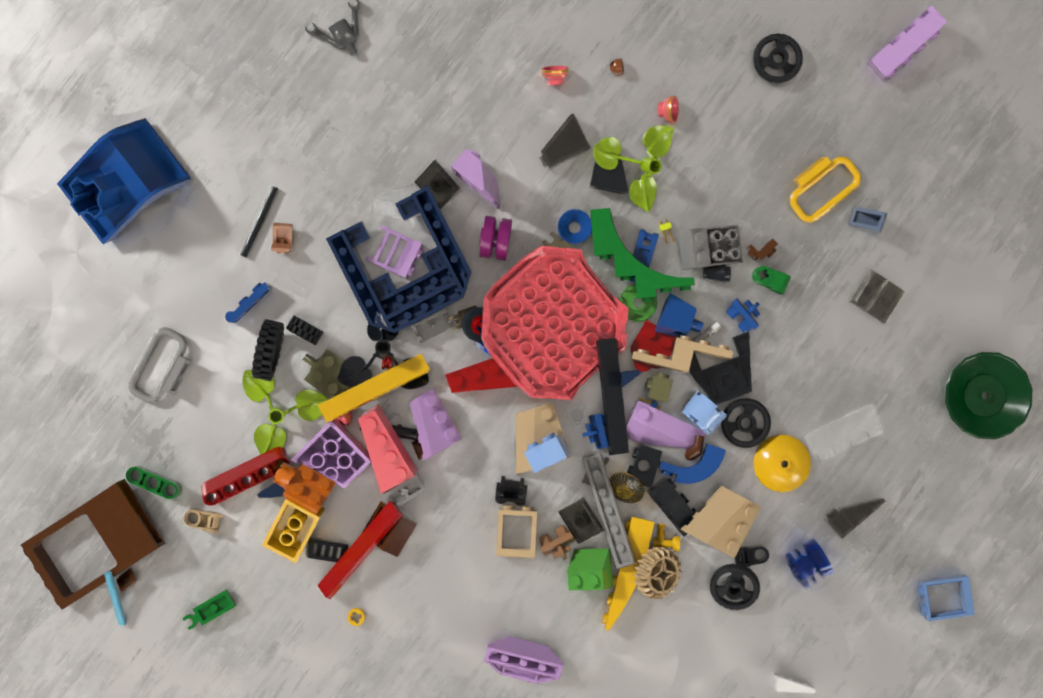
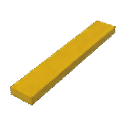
[318,354,430,423]

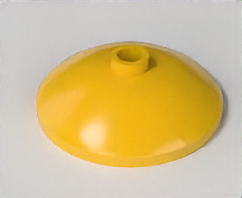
[753,435,811,492]

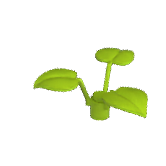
[593,125,674,212]
[242,370,328,455]

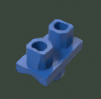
[726,298,760,333]
[582,413,609,449]

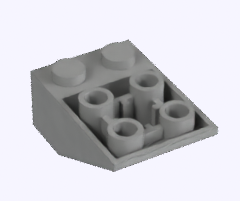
[678,225,743,270]

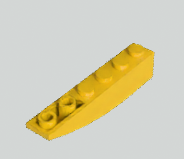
[602,515,655,631]

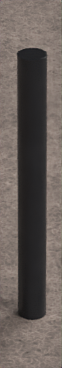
[240,185,278,258]

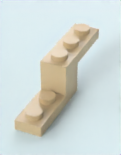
[631,336,733,373]

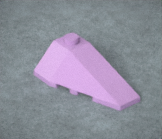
[626,401,706,449]

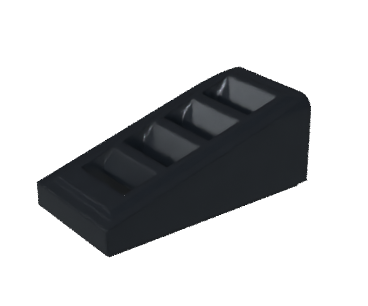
[306,537,349,562]

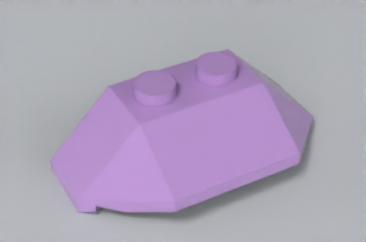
[484,636,564,684]

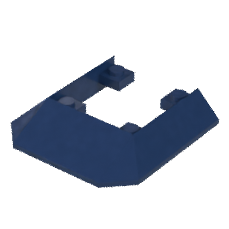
[326,185,472,333]

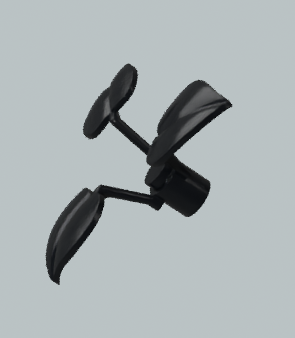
[337,323,429,390]

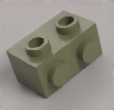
[645,372,673,403]

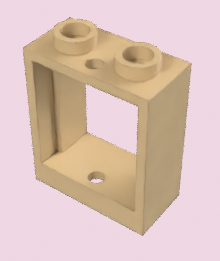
[496,505,537,558]

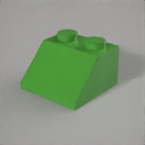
[567,548,614,590]

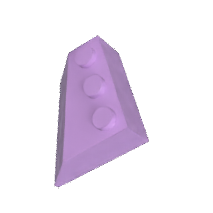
[451,149,500,209]
[291,419,371,488]

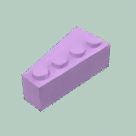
[867,5,947,80]

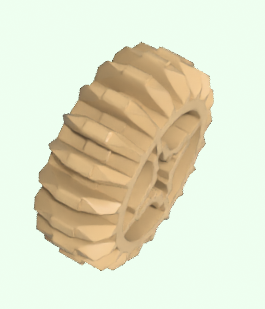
[633,547,682,599]

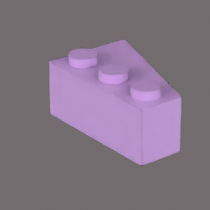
[409,389,462,461]

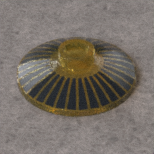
[609,472,645,503]

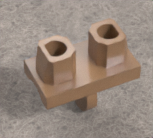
[539,525,575,560]

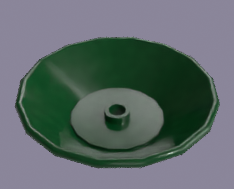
[945,352,1033,440]

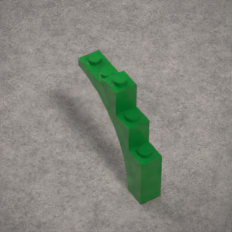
[590,208,695,302]

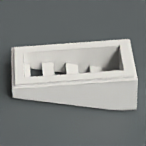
[774,674,815,694]

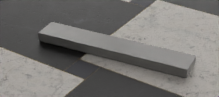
[582,452,636,569]

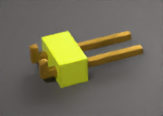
[659,219,674,244]

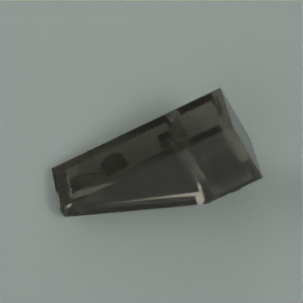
[824,497,886,539]

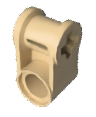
[184,508,223,533]

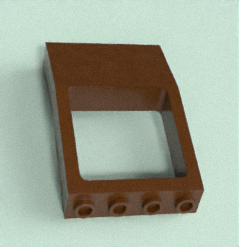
[21,479,166,610]

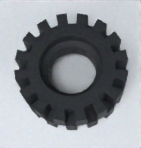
[286,315,323,345]

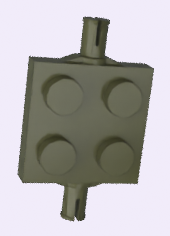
[302,349,353,399]

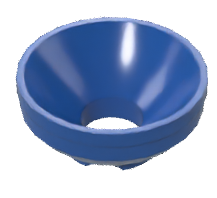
[557,209,592,244]

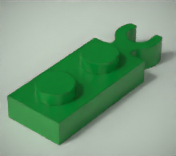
[183,589,237,630]

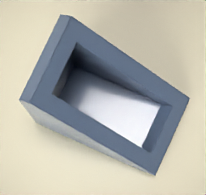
[849,207,887,234]

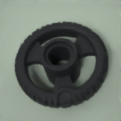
[753,33,803,83]
[721,398,771,448]
[710,563,760,610]

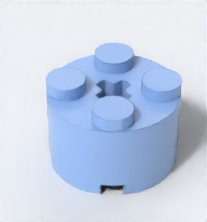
[682,391,727,435]

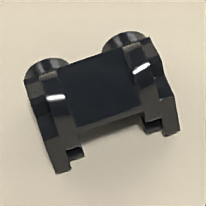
[495,476,527,506]

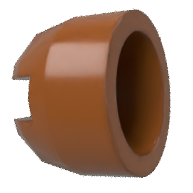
[610,58,624,74]

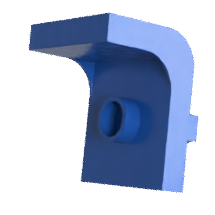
[57,118,191,244]

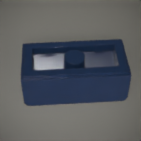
[620,370,641,387]

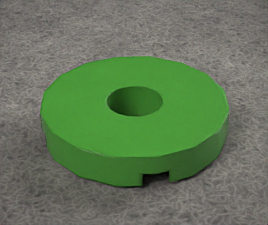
[619,284,657,322]

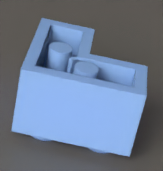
[524,432,571,473]

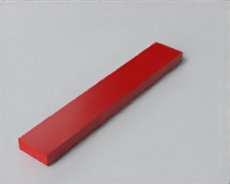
[317,501,403,600]

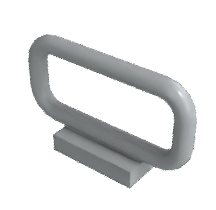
[128,327,192,403]

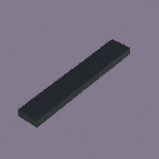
[596,338,629,455]

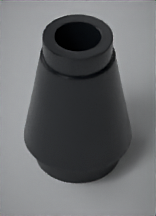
[703,265,731,283]

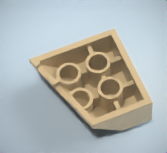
[516,402,571,474]
[680,486,761,558]

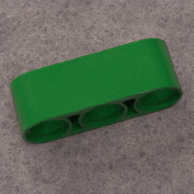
[126,466,182,499]

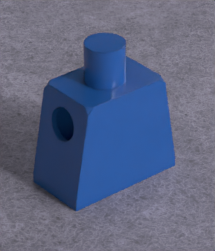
[655,293,704,337]

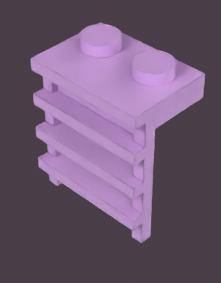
[365,225,424,279]

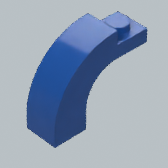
[658,443,726,484]

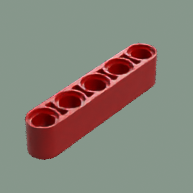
[201,447,290,506]

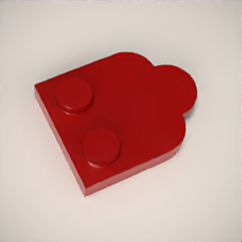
[630,320,676,372]

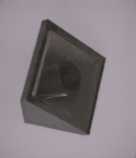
[415,159,462,210]
[558,496,604,544]

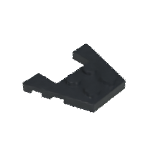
[689,331,752,405]

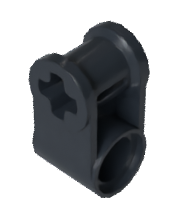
[734,545,769,567]

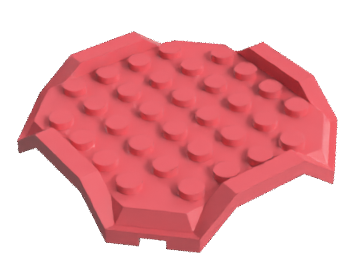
[481,246,629,400]

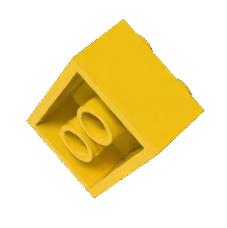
[262,498,325,563]

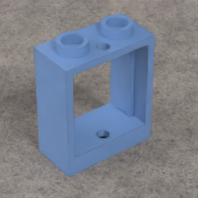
[917,574,975,621]

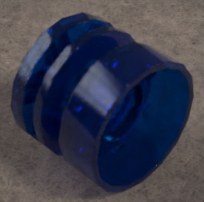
[785,538,834,589]

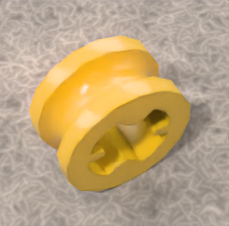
[347,608,365,626]

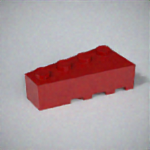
[445,358,518,393]

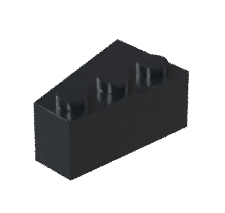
[646,477,698,537]

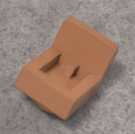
[271,222,293,254]

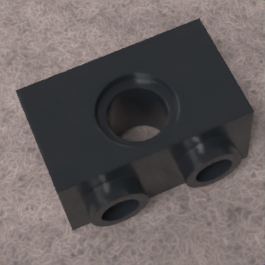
[626,444,663,488]

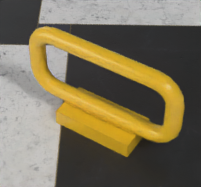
[790,156,861,223]

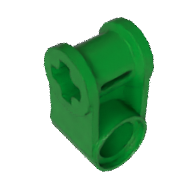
[752,266,791,295]

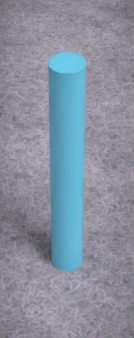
[104,571,126,626]

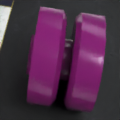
[479,216,512,261]

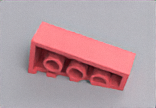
[358,404,418,493]

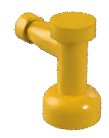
[653,524,680,552]

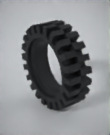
[252,319,284,381]

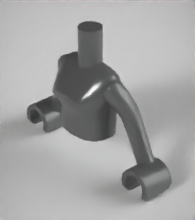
[305,0,360,56]

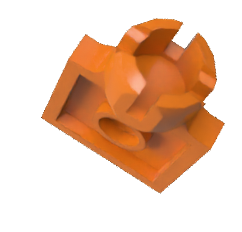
[273,463,336,515]

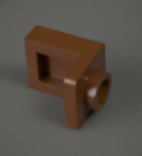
[746,238,778,262]

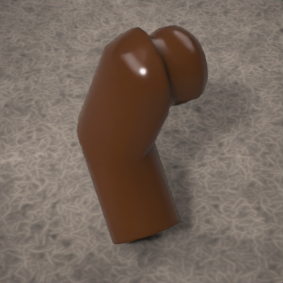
[685,435,705,461]

